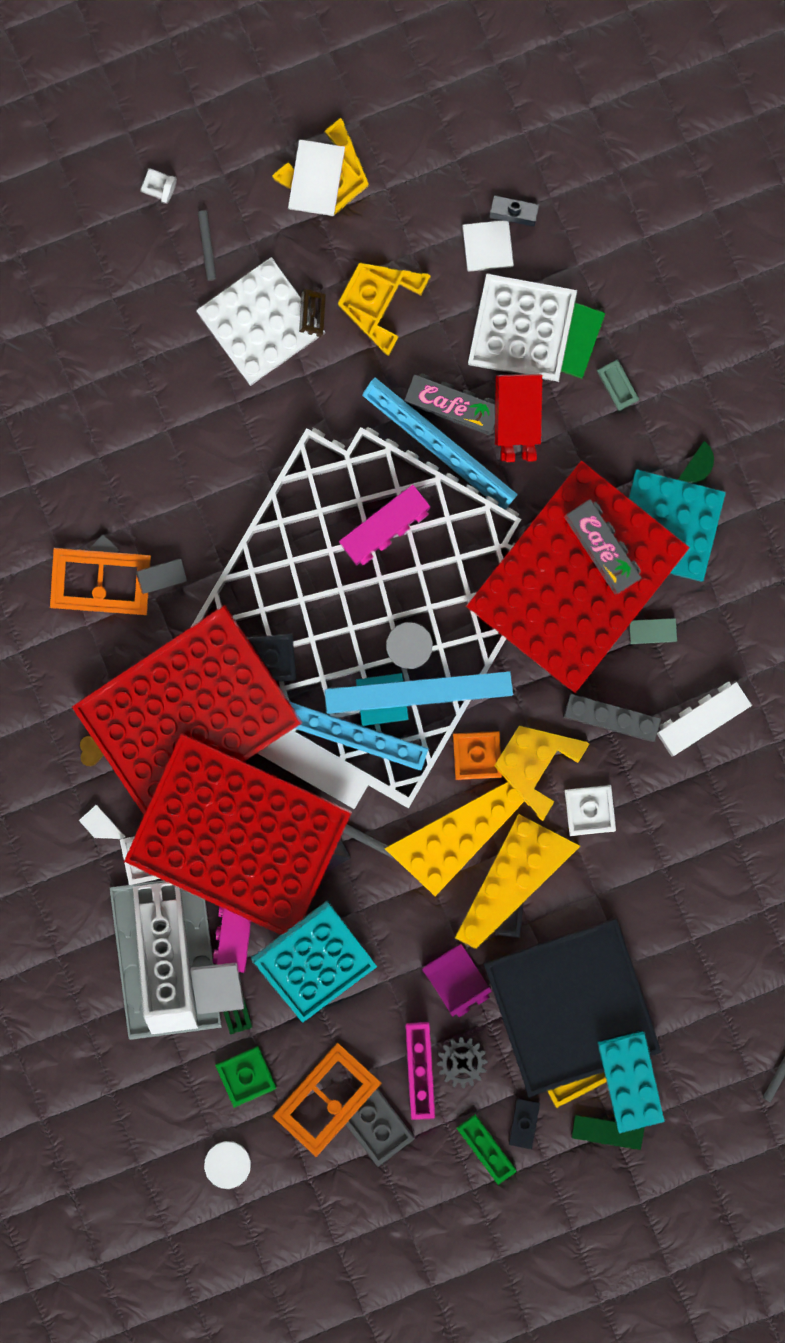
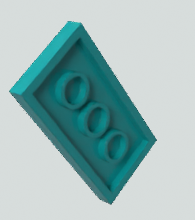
[598,1031,665,1133]

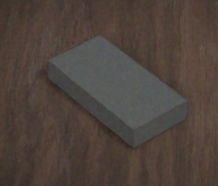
[136,559,187,594]

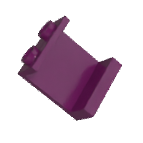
[422,943,492,1017]

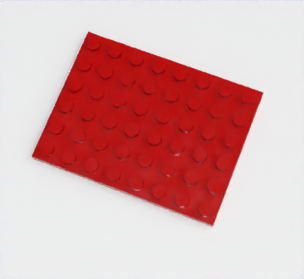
[465,461,690,693]
[72,605,303,815]
[124,734,352,935]

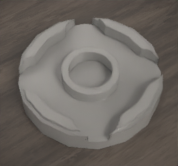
[386,623,432,669]

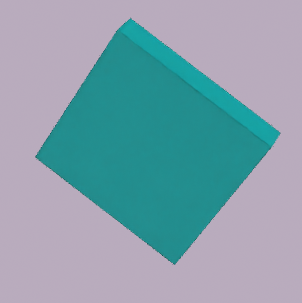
[356,673,409,726]

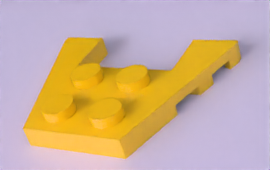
[272,118,369,215]
[338,263,431,356]
[495,726,589,821]

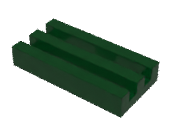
[223,992,253,1035]

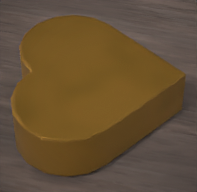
[80,736,104,767]

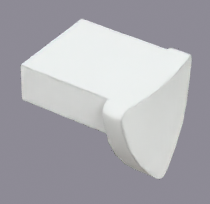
[141,169,176,203]

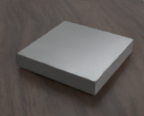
[190,962,244,1014]

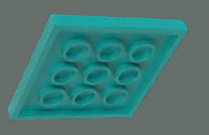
[629,469,726,582]
[251,902,377,1023]

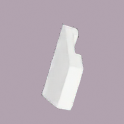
[79,805,126,839]

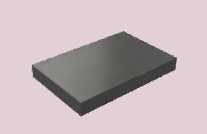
[342,1088,415,1167]

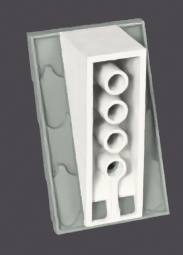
[110,880,222,1040]

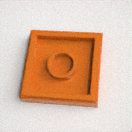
[453,731,502,780]

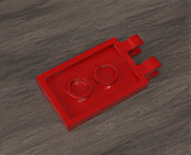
[495,374,542,462]

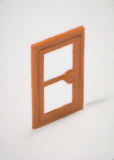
[50,548,151,615]
[273,1042,382,1157]

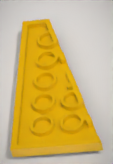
[384,781,524,896]
[455,814,580,949]

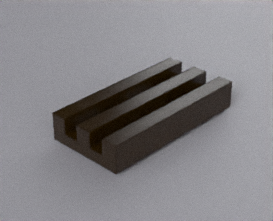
[299,288,326,337]

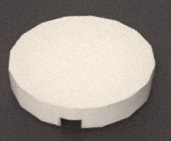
[204,1141,251,1189]

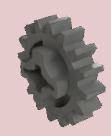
[437,1037,488,1088]

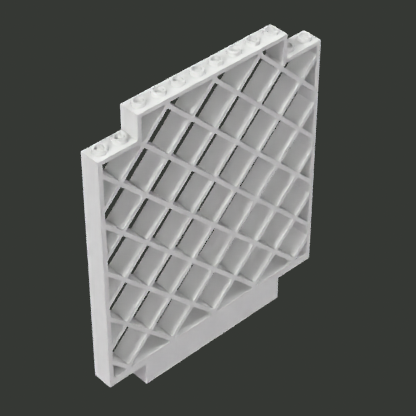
[191,427,521,809]

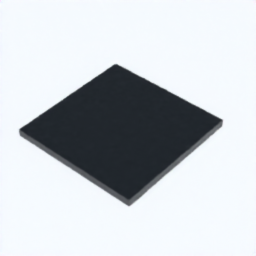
[484,919,662,1097]

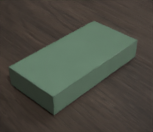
[597,359,639,411]
[629,618,677,644]

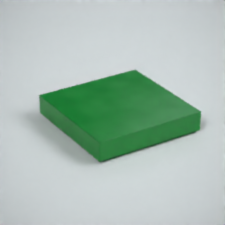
[215,1046,277,1108]

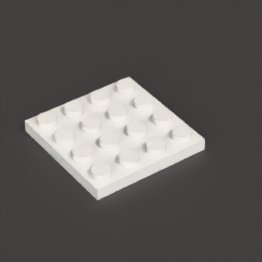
[196,258,325,386]
[468,274,577,382]

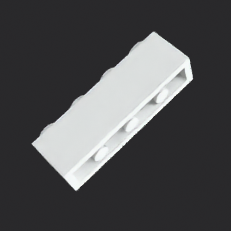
[657,681,752,756]

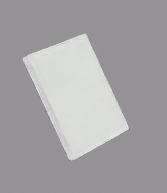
[288,140,345,216]

